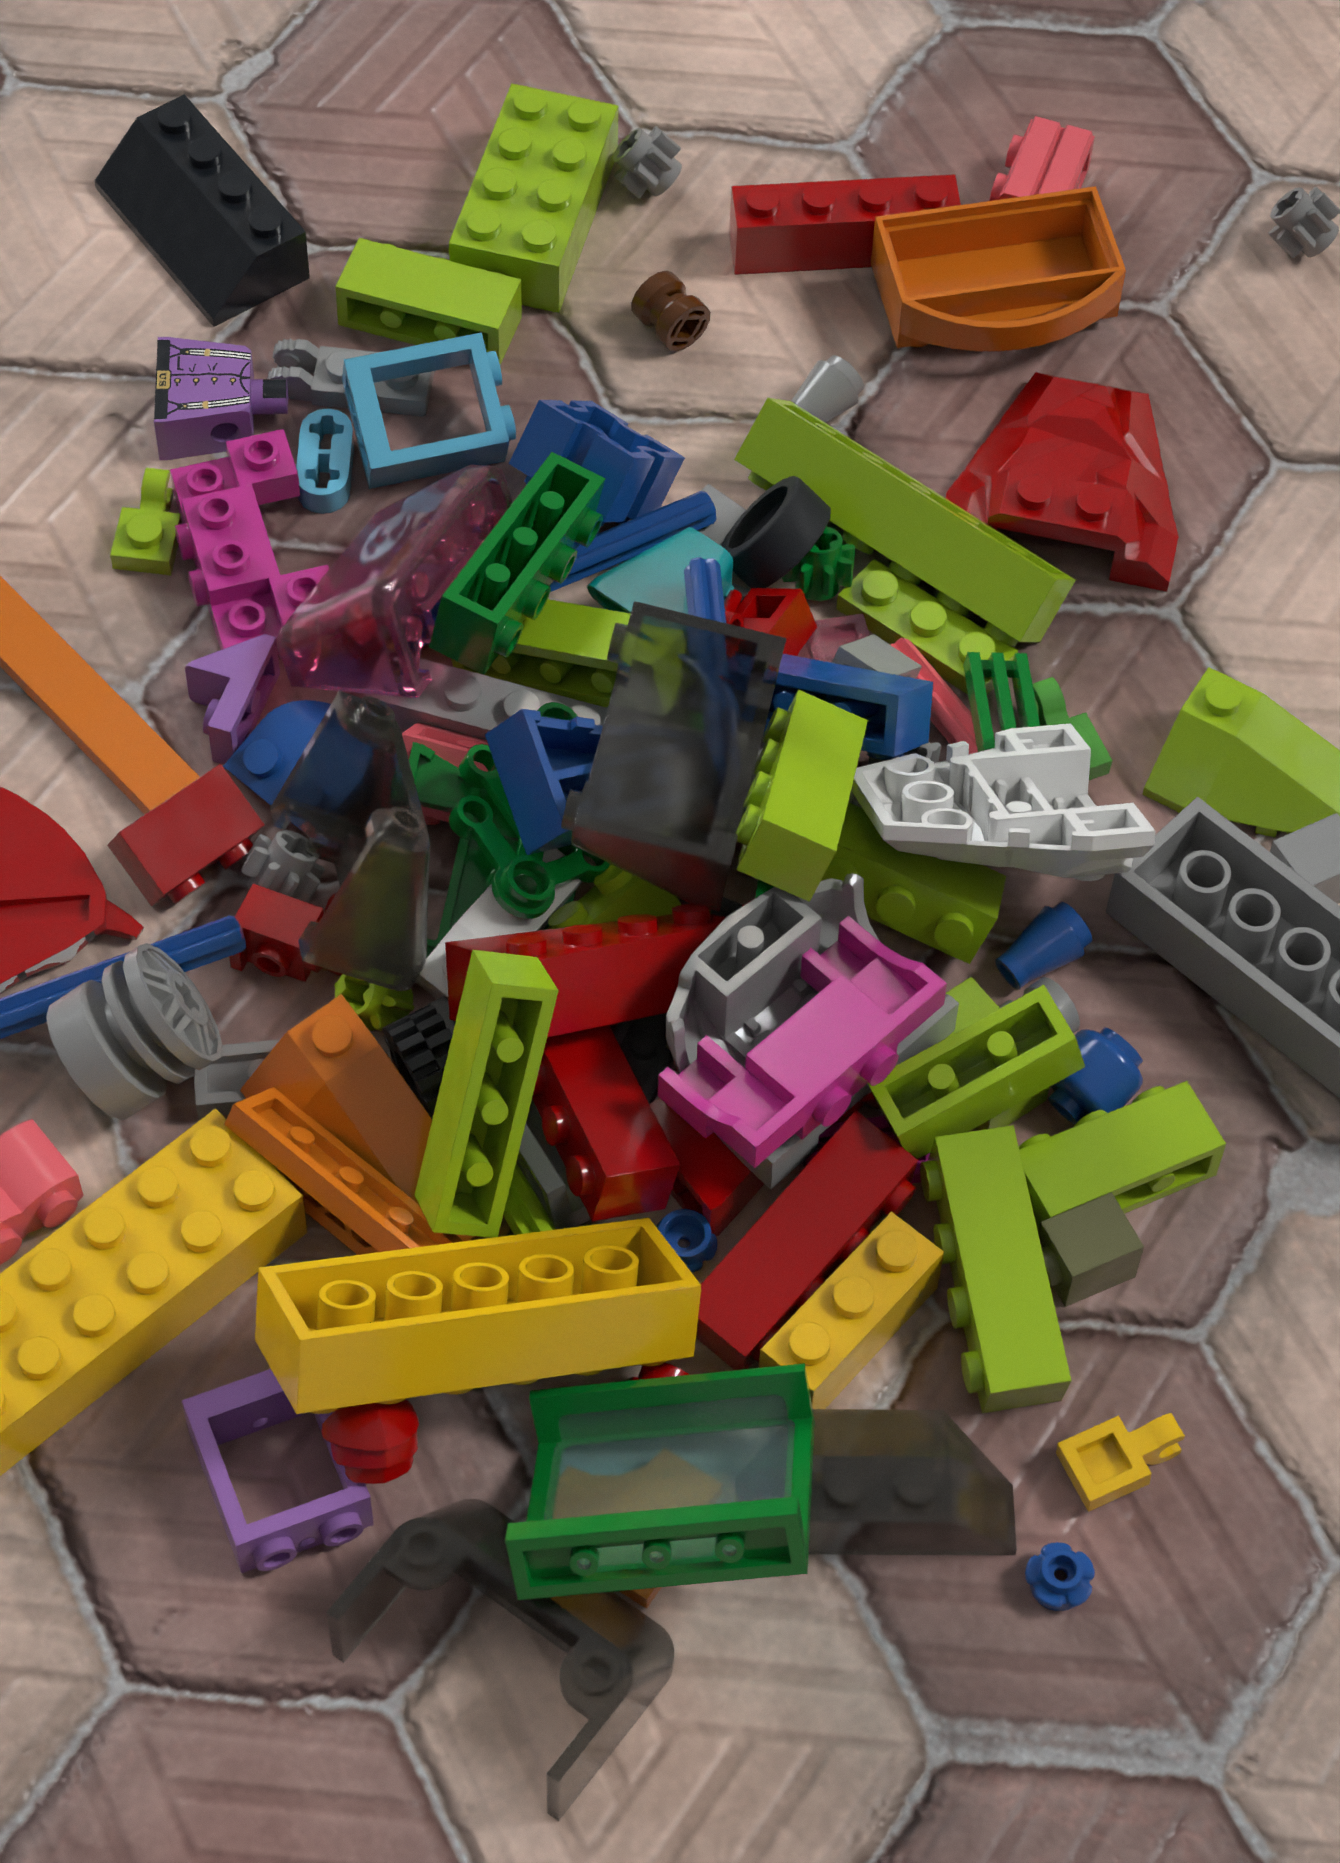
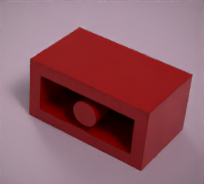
[107,763,265,907]

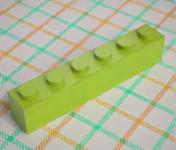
[734,398,1076,646]

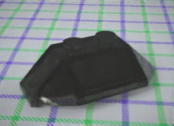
[736,1409,1017,1555]

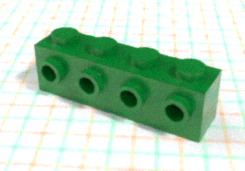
[429,452,606,675]

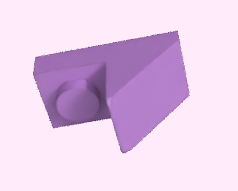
[185,634,280,764]

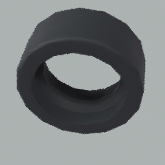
[721,476,831,588]

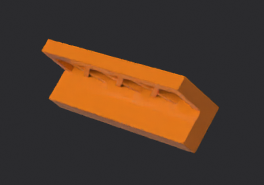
[224,1087,463,1255]

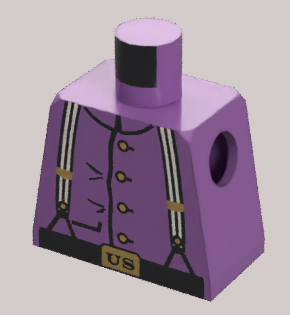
[154,337,288,460]

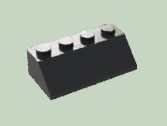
[94,94,310,327]

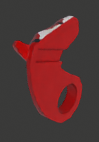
[0,787,144,994]

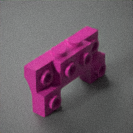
[170,429,345,654]
[658,916,947,1168]

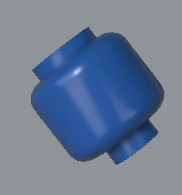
[1048,1027,1143,1124]

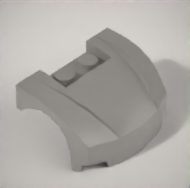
[666,873,959,1189]

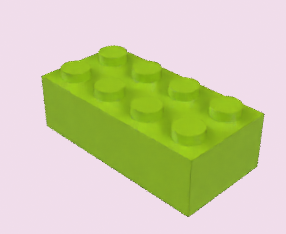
[449,83,619,313]

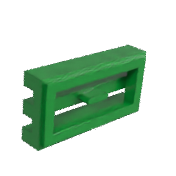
[963,652,1040,752]

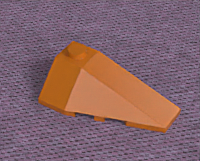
[240,994,480,1241]

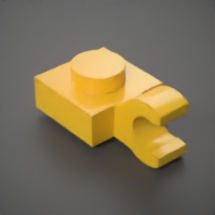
[1056,1413,1185,1512]

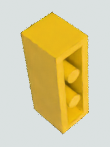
[759,1212,944,1420]

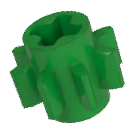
[782,526,855,601]

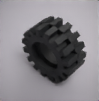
[382,1004,453,1119]

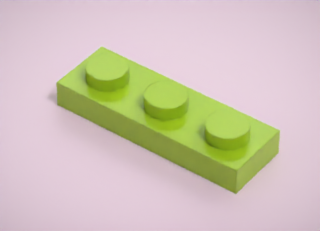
[836,559,1018,695]

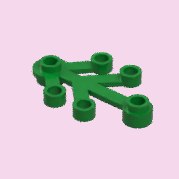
[449,702,611,919]

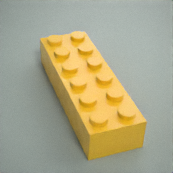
[0,1108,308,1476]
[255,1218,701,1414]

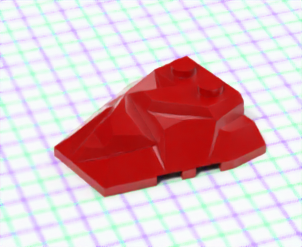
[945,372,1179,592]

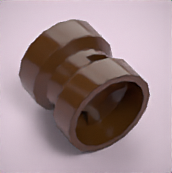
[631,271,711,352]

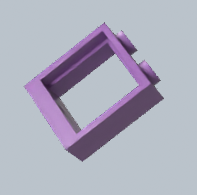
[182,1369,374,1573]

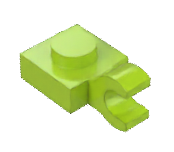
[110,468,182,576]

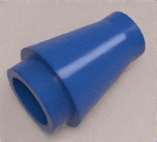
[995,901,1092,990]

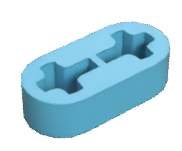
[296,408,354,514]

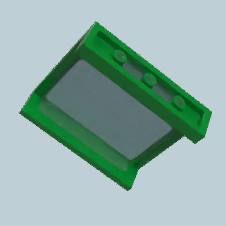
[505,1363,815,1600]

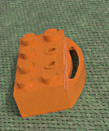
[871,186,1126,351]

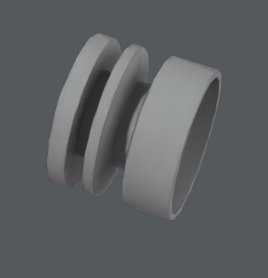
[46,943,222,1120]

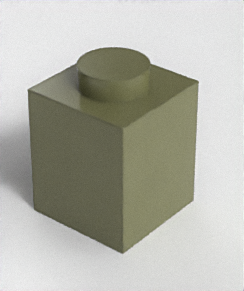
[1038,1192,1144,1307]

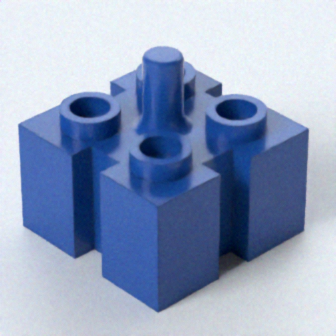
[509,400,685,526]

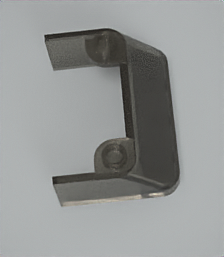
[326,1499,674,1822]

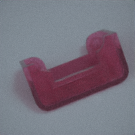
[277,465,513,698]

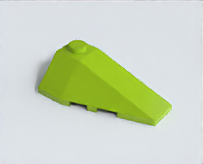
[1142,667,1340,837]

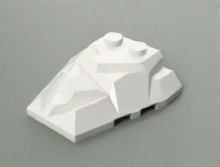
[851,723,1156,881]

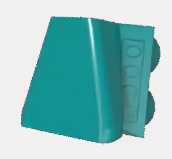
[587,527,743,642]

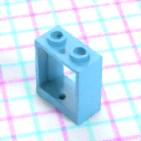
[342,332,516,489]

